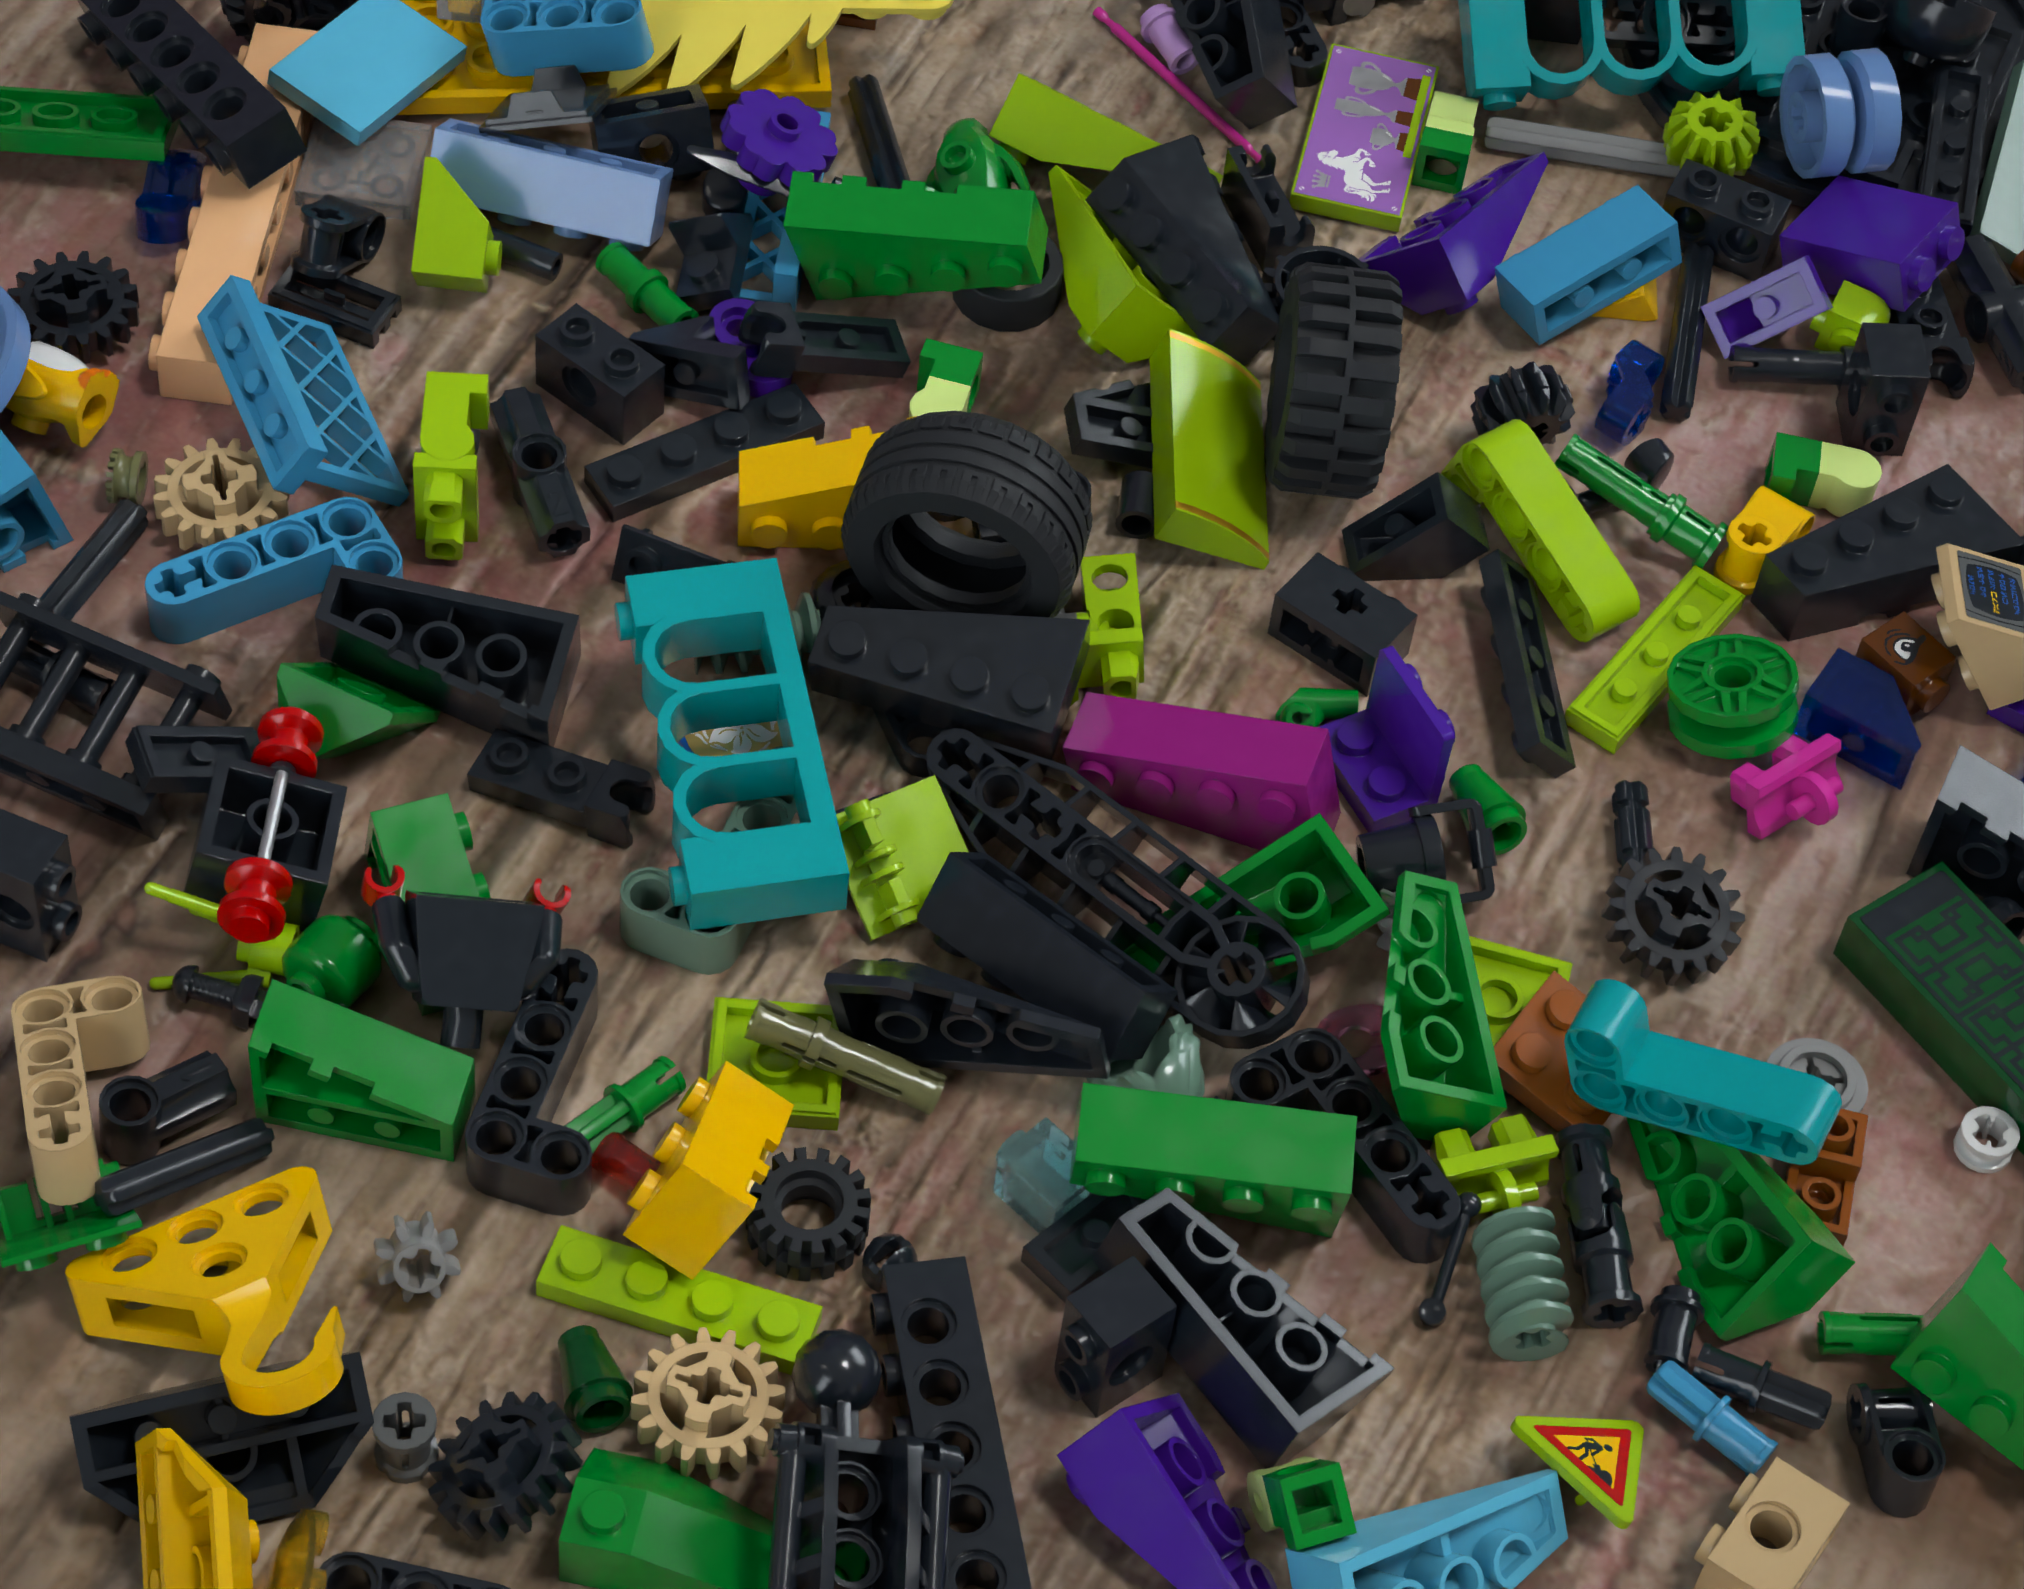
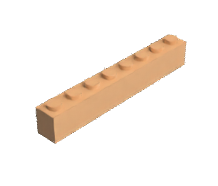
[148,23,318,405]

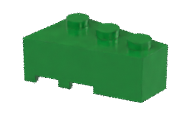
[248,979,476,1162]

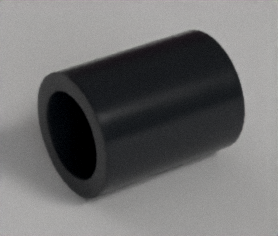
[1115,471,1154,539]

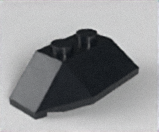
[69,1351,374,1523]

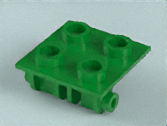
[0,1158,143,1272]

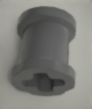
[372,1392,439,1484]

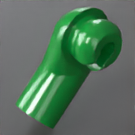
[1275,687,1359,727]

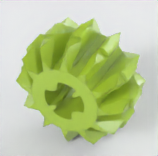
[1662,90,1760,177]

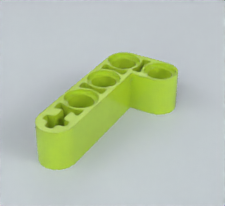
[1441,419,1640,643]

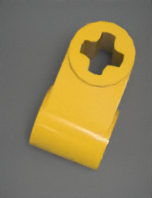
[1713,485,1816,595]

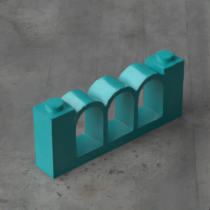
[1458,0,1805,111]
[614,558,850,930]

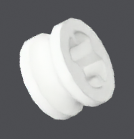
[1953,1106,2020,1174]

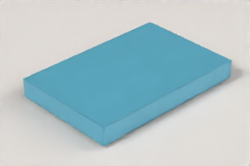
[267,0,467,146]

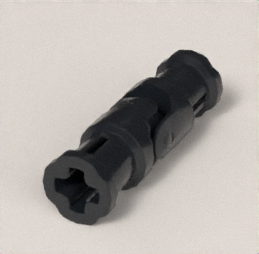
[1554,1123,1644,1329]

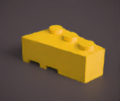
[737,416,917,550]
[623,1061,794,1280]

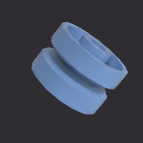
[1779,48,1902,179]

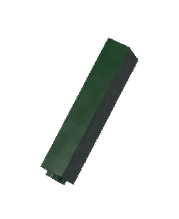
[1833,861,2024,1155]

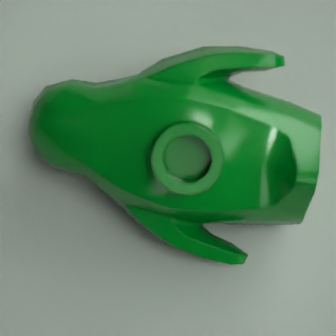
[926,118,1030,193]

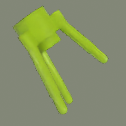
[144,882,299,990]

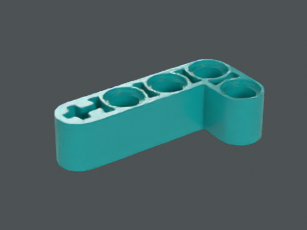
[1564,979,1842,1165]

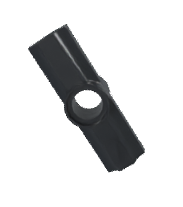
[1946,234,2024,394]
[490,386,591,558]

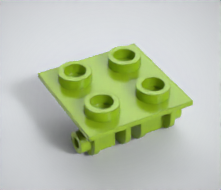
[836,775,969,941]

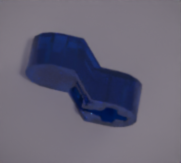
[135,149,207,245]
[1594,339,1665,446]

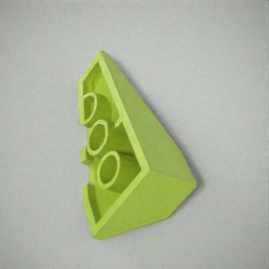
[989,73,1223,183]

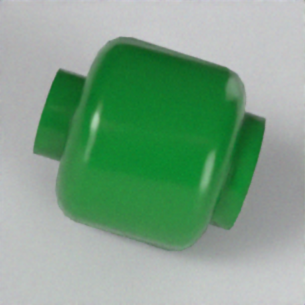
[282,914,382,1009]

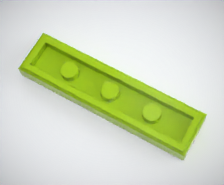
[1565,565,1746,754]

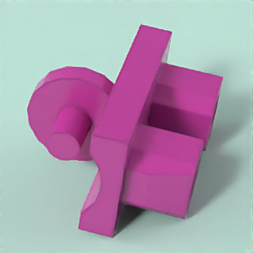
[1730,733,1844,840]

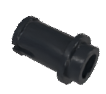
[1644,1285,1705,1374]

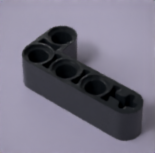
[465,948,598,1216]
[1225,1028,1461,1264]

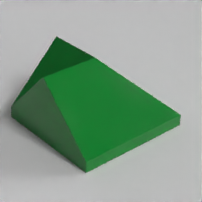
[277,662,441,759]

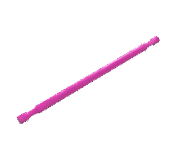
[1093,7,1261,164]

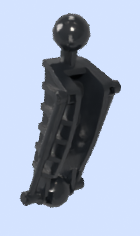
[767,1328,964,1589]

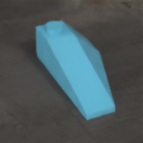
[1285,1469,1568,1589]

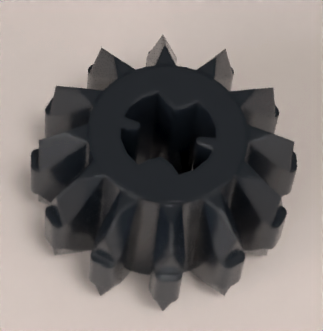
[1470,362,1575,445]

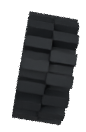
[746,1147,871,1282]

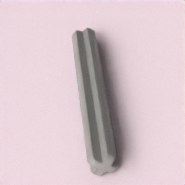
[1484,116,1680,179]

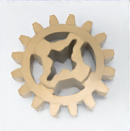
[153,438,290,550]
[631,1327,786,1480]

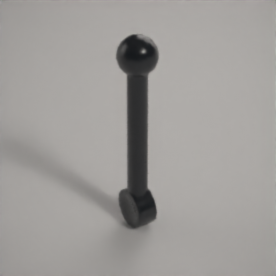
[1419,1192,1482,1327]

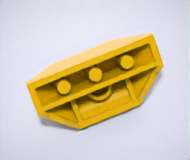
[135,1428,260,1589]

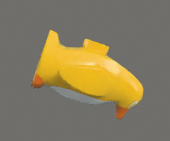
[6,341,120,448]

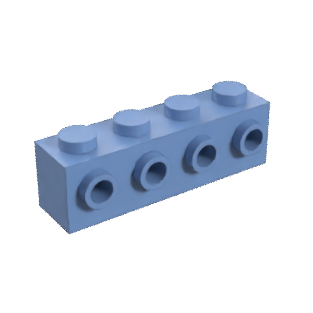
[431,118,673,251]

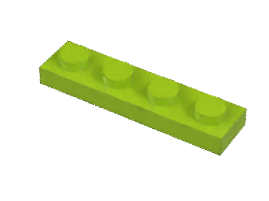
[536,1225,823,1375]

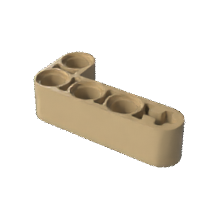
[11,976,151,1206]

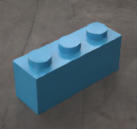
[1494,185,1682,346]

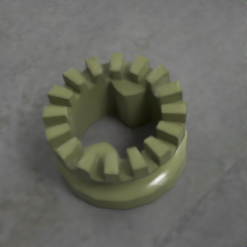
[105,448,148,505]

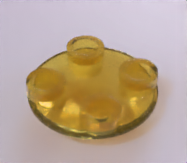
[264,1508,329,1589]

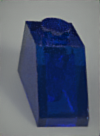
[1793,647,1922,790]

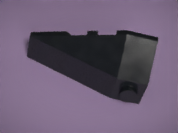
[824,958,1110,1079]

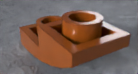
[1785,1109,1868,1246]

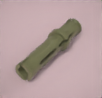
[744,998,946,1115]

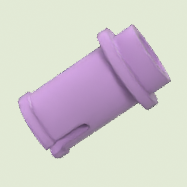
[1140,4,1198,75]

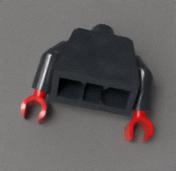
[361,865,571,1049]

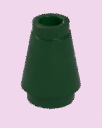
[558,1325,633,1433]

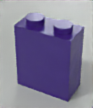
[1779,175,1965,312]

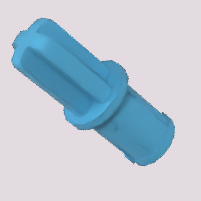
[1646,1360,1779,1476]

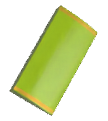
[1149,329,1269,570]

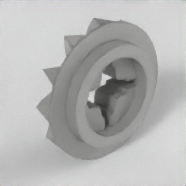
[1767,1038,1868,1113]

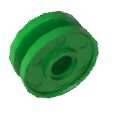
[1667,634,1799,759]

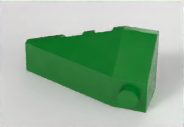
[1123,813,1390,988]
[1380,870,1507,1141]
[1626,1117,1855,1341]

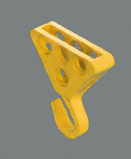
[65,1166,345,1416]

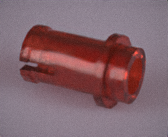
[592,1131,661,1191]

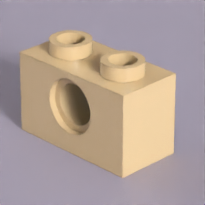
[1693,1457,1850,1589]

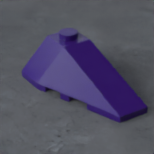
[1359,152,1549,315]
[1057,1393,1278,1589]

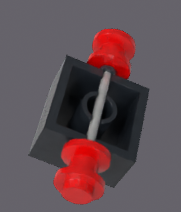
[183,707,347,943]

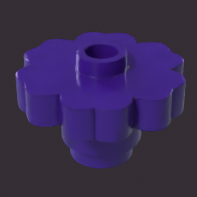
[720,89,838,197]

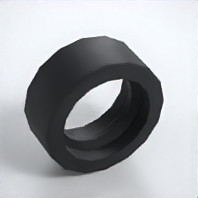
[952,237,1064,332]

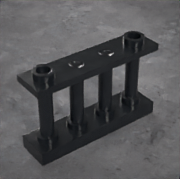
[0,591,233,841]

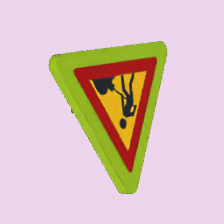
[1510,1416,1644,1529]

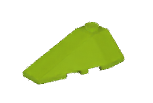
[1048,165,1200,363]

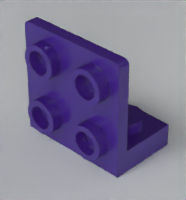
[1319,646,1455,832]

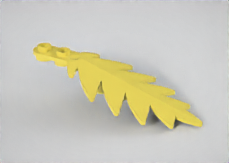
[607,0,954,98]

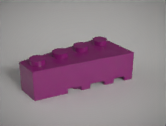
[1063,692,1341,850]

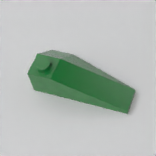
[559,1448,850,1589]

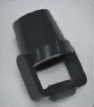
[1356,799,1498,903]

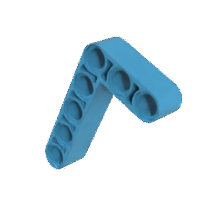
[480,0,654,77]

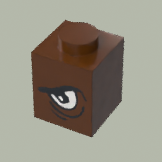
[1848,611,1957,724]

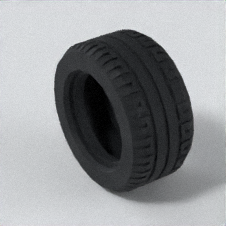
[841,411,1093,618]

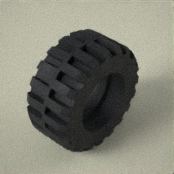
[1264,262,1403,500]

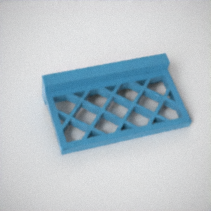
[197,275,410,507]

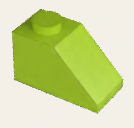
[411,156,502,293]

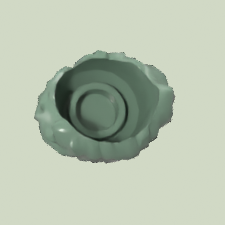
[1087,1014,1205,1097]

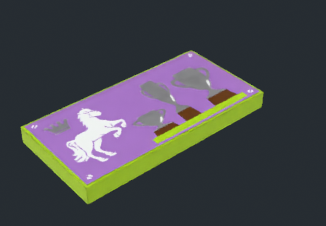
[1289,43,1439,232]

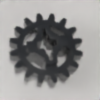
[7,251,140,364]
[1601,846,1745,986]
[428,1391,583,1542]

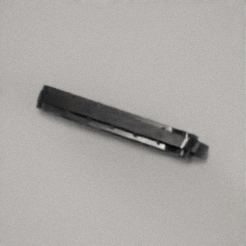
[926,728,1311,1049]

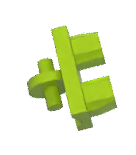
[1429,1114,1559,1215]

